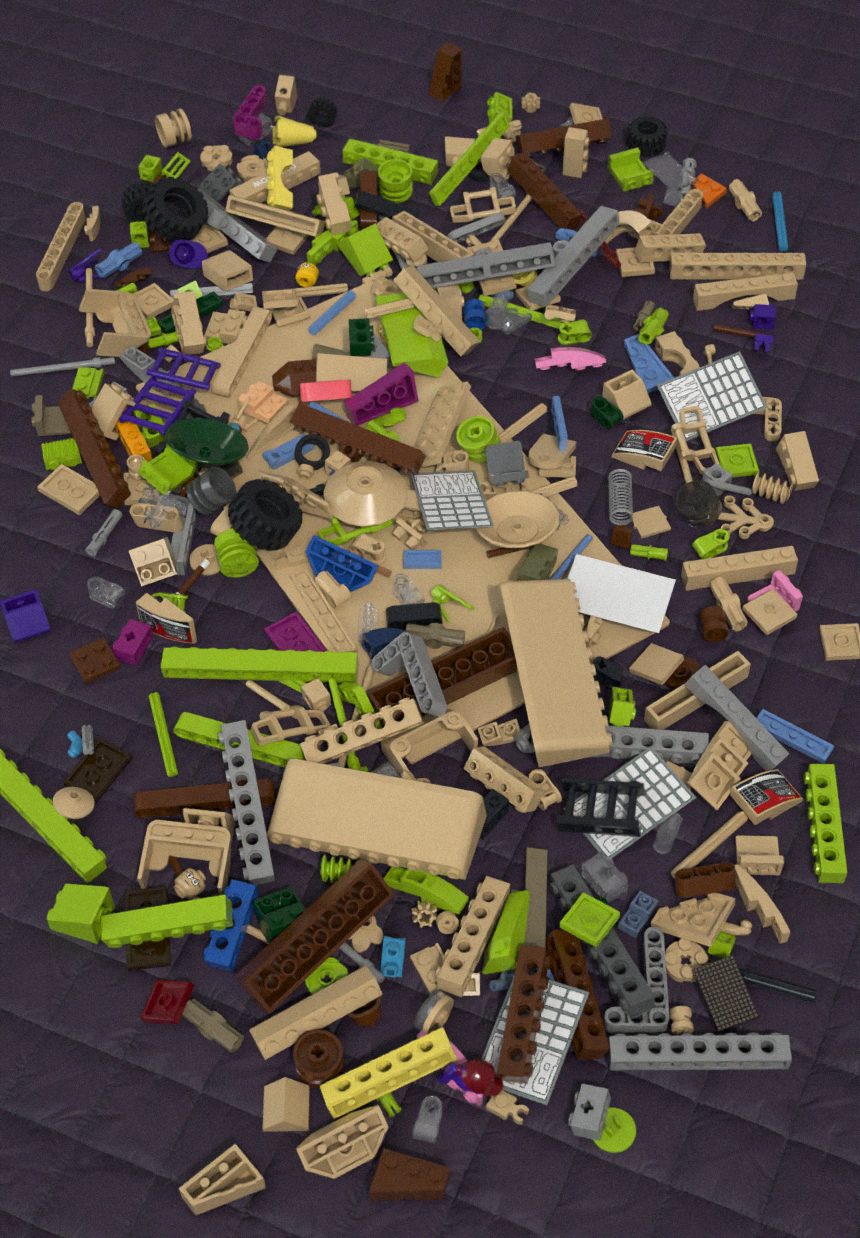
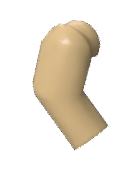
[721,920,752,936]

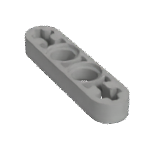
[447,212,506,243]

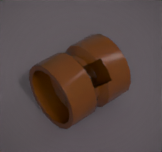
[699,606,729,642]

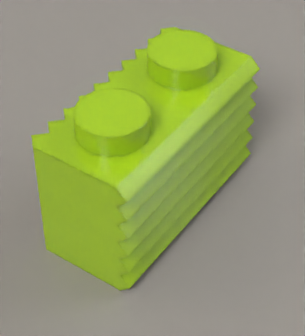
[41,438,82,470]

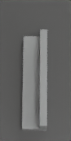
[171,503,197,575]

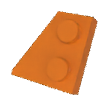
[691,174,727,208]

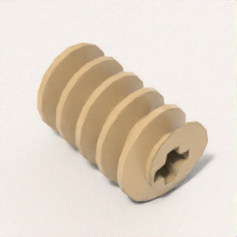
[752,472,794,504]

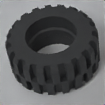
[142,177,209,242]
[228,479,303,551]

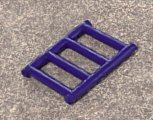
[146,348,221,390]
[119,377,196,436]

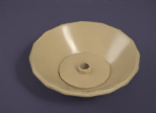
[323,461,408,527]
[476,491,560,548]

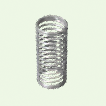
[608,469,633,525]

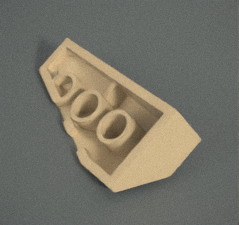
[262,474,333,519]

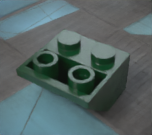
[252,887,306,944]

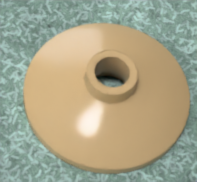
[53,787,94,819]

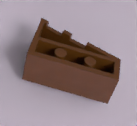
[429,42,462,102]
[369,1148,450,1202]

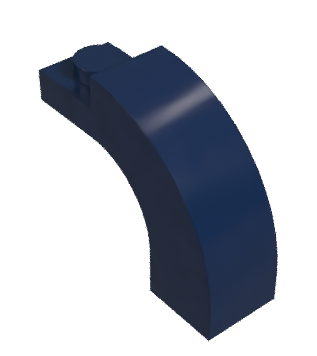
[361,628,406,659]

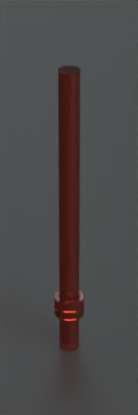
[578,208,621,268]

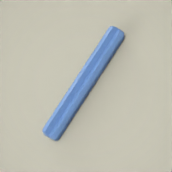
[308,290,356,335]

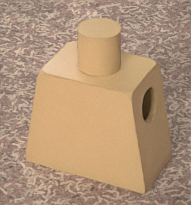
[275,75,297,115]
[445,137,475,167]

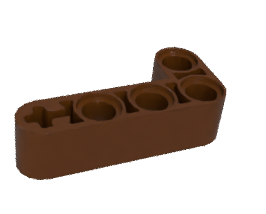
[360,171,377,229]

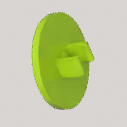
[593,1108,636,1153]

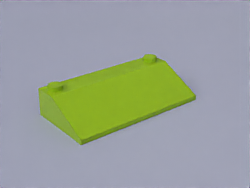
[375,293,449,378]

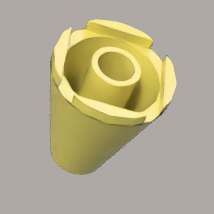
[273,116,316,147]

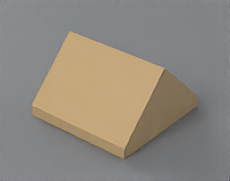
[263,1077,310,1132]

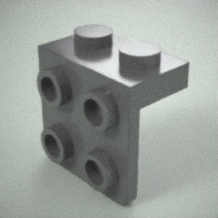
[199,163,244,203]
[485,441,529,486]

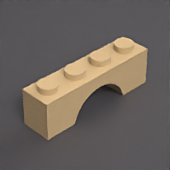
[654,331,700,376]

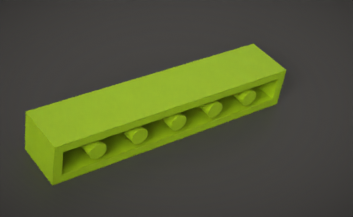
[101,895,233,948]

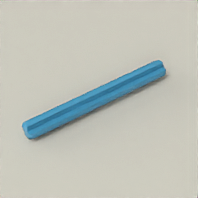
[772,191,788,251]

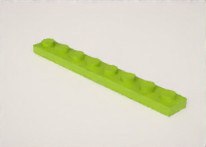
[429,113,510,206]

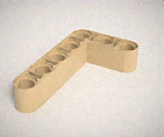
[628,189,703,239]

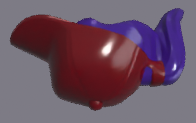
[438,1059,504,1096]

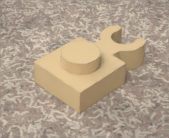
[413,315,442,342]
[486,1090,529,1125]

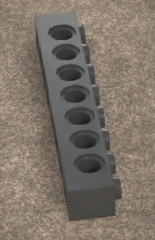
[549,865,655,1018]

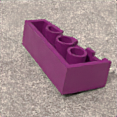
[344,363,419,425]

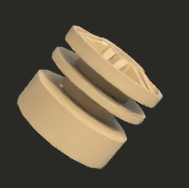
[155,108,192,148]

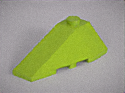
[482,890,530,974]

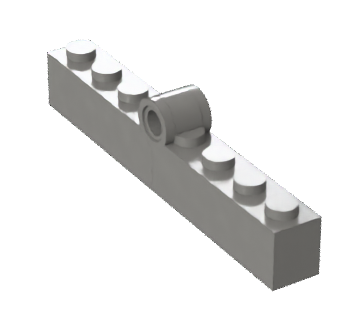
[190,183,278,262]
[527,206,620,307]
[417,242,555,288]

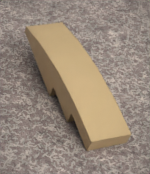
[734,864,790,944]

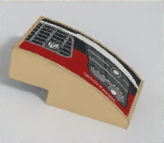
[612,430,677,471]
[136,593,197,644]
[730,769,803,825]

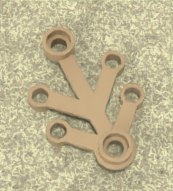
[701,496,774,539]

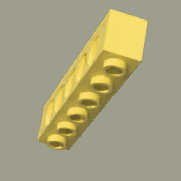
[320,1027,458,1119]

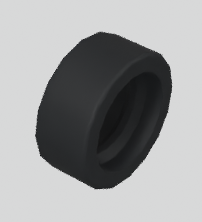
[294,434,330,471]

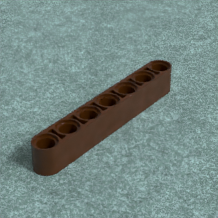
[133,779,275,818]

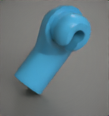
[67,730,83,758]

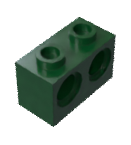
[348,318,374,356]

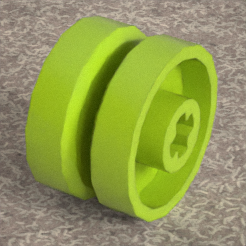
[456,416,501,463]

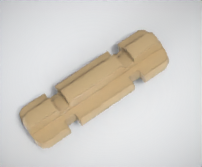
[362,267,393,284]

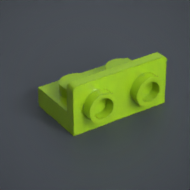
[487,92,512,123]

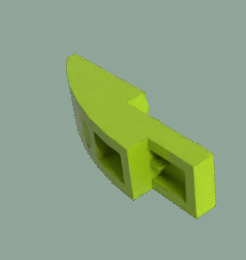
[307,220,359,266]
[383,867,469,914]

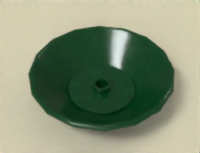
[165,418,249,468]

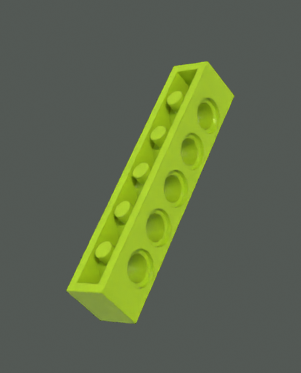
[342,139,438,185]
[804,764,847,883]

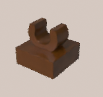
[611,525,633,548]

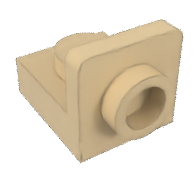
[230,292,258,311]

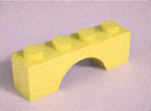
[267,146,293,211]

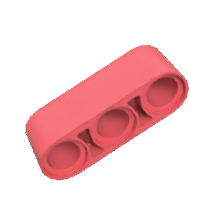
[300,380,352,402]

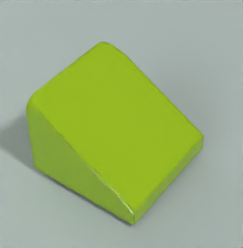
[708,931,736,958]

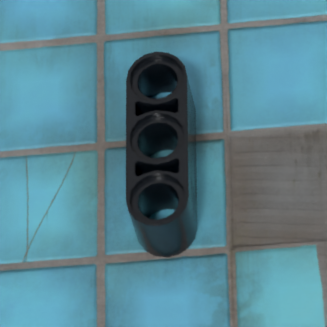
[385,602,443,631]

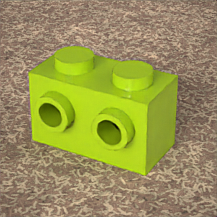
[608,687,636,727]

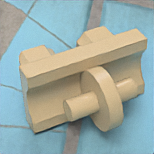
[392,518,427,550]

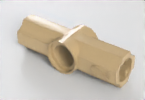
[729,179,762,222]
[709,577,748,631]

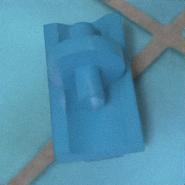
[380,936,406,978]

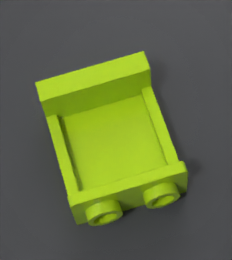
[608,148,654,192]
[138,444,197,496]

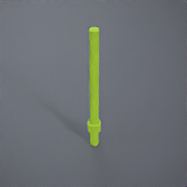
[328,678,360,771]

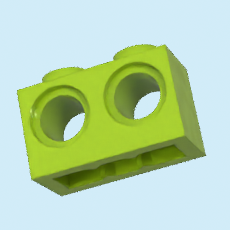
[134,404,166,448]

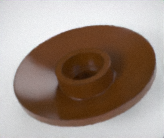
[665,657,700,687]

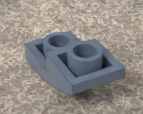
[617,891,658,938]

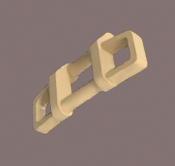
[450,187,516,223]
[671,406,720,474]
[250,705,330,745]

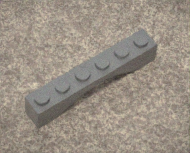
[685,665,789,771]

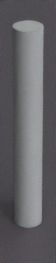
[704,479,752,496]

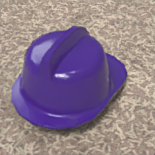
[169,240,208,268]

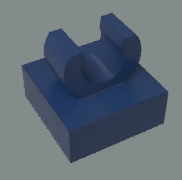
[253,139,272,160]

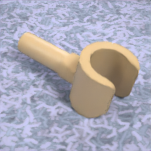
[704,344,716,364]

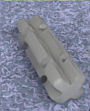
[81,725,94,755]

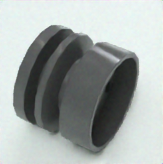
[187,467,236,515]

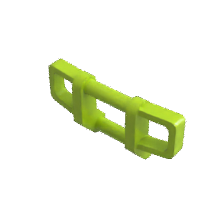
[318,516,393,545]

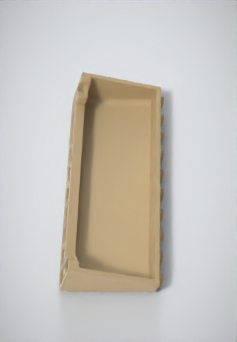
[500,579,613,767]
[267,759,487,879]

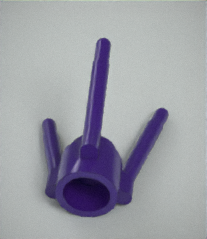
[69,248,102,283]

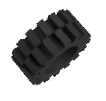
[308,98,337,128]

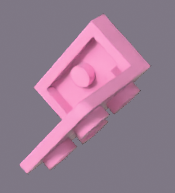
[747,570,803,612]

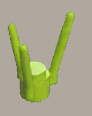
[431,584,474,622]

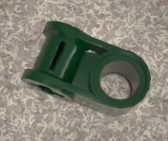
[590,396,624,430]

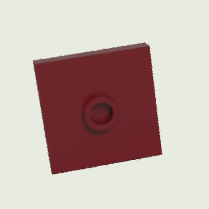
[140,980,194,1025]

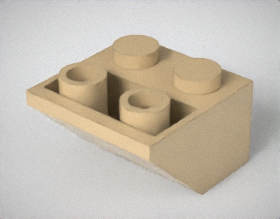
[481,138,515,186]
[602,369,651,419]
[129,537,177,586]

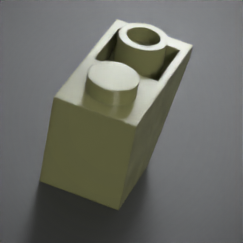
[343,157,379,188]

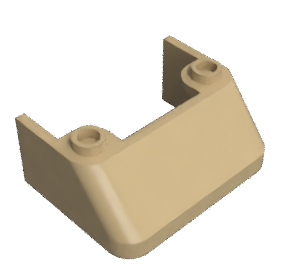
[79,289,151,357]
[381,709,478,778]
[137,820,231,895]

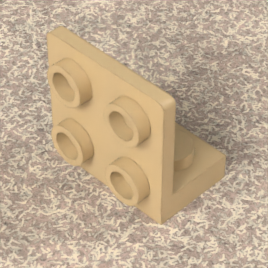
[735,836,784,875]

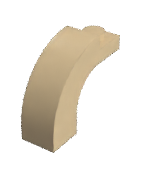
[601,211,656,246]

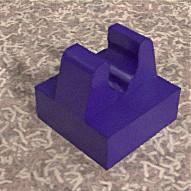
[754,333,773,353]

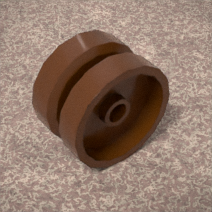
[293,1030,344,1088]

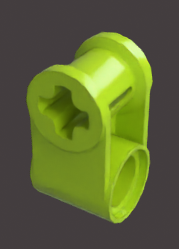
[558,320,592,345]
[692,529,729,559]
[152,592,188,613]

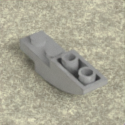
[119,346,182,395]

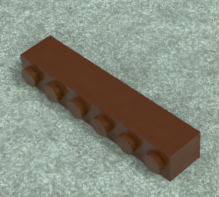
[515,118,612,156]
[508,152,582,230]

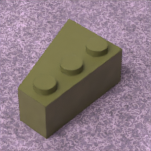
[516,544,558,581]

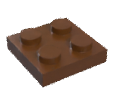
[69,637,121,685]

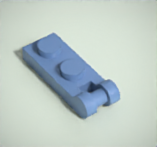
[262,433,314,469]

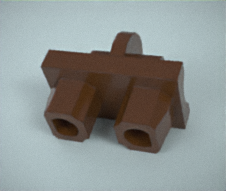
[636,194,663,219]

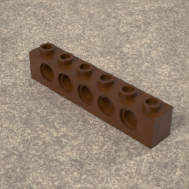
[545,930,610,1060]
[496,945,552,1084]

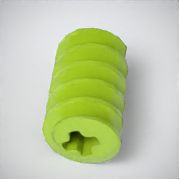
[320,855,358,884]

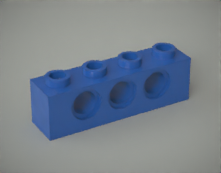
[203,879,259,973]

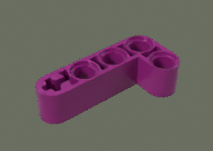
[233,85,267,139]

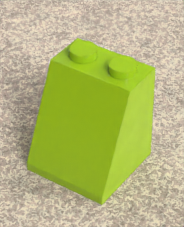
[337,224,393,276]
[47,884,115,944]

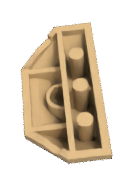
[296,1105,388,1179]

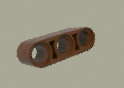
[675,863,736,898]

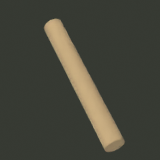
[246,680,290,712]

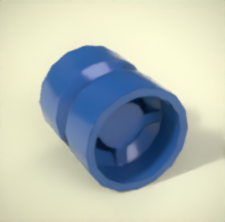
[463,299,487,330]

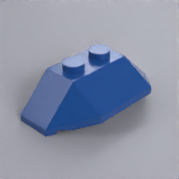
[306,535,379,593]

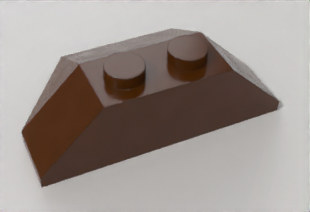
[272,359,317,397]

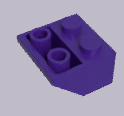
[0,589,51,643]

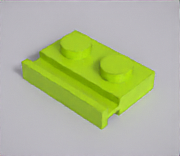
[72,367,104,399]

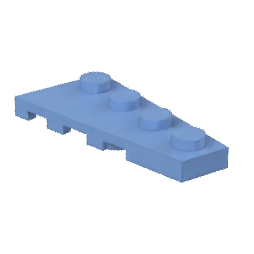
[624,334,674,393]

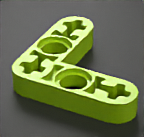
[338,682,382,729]

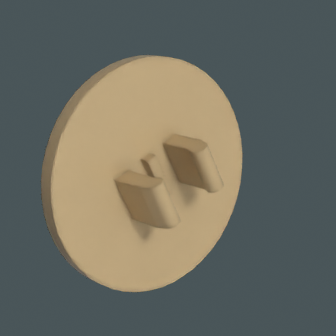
[190,544,221,575]

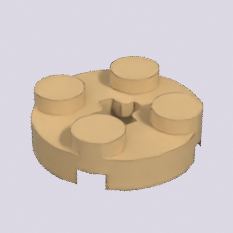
[201,145,233,171]
[237,155,268,182]
[371,276,404,296]
[665,938,708,983]

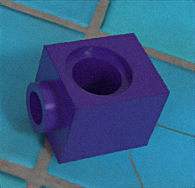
[750,304,776,330]

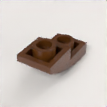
[116,268,152,288]

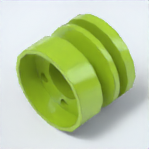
[378,159,413,203]
[214,528,259,578]

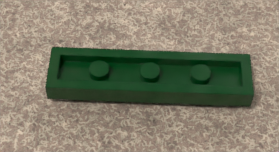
[158,291,224,334]

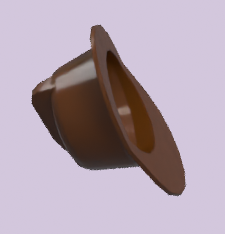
[348,997,382,1028]

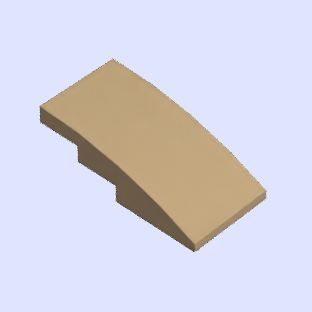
[688,721,752,810]

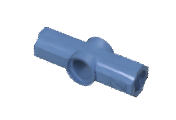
[95,242,142,278]

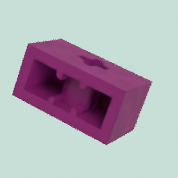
[112,619,153,666]

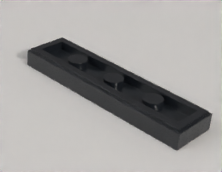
[355,190,419,219]

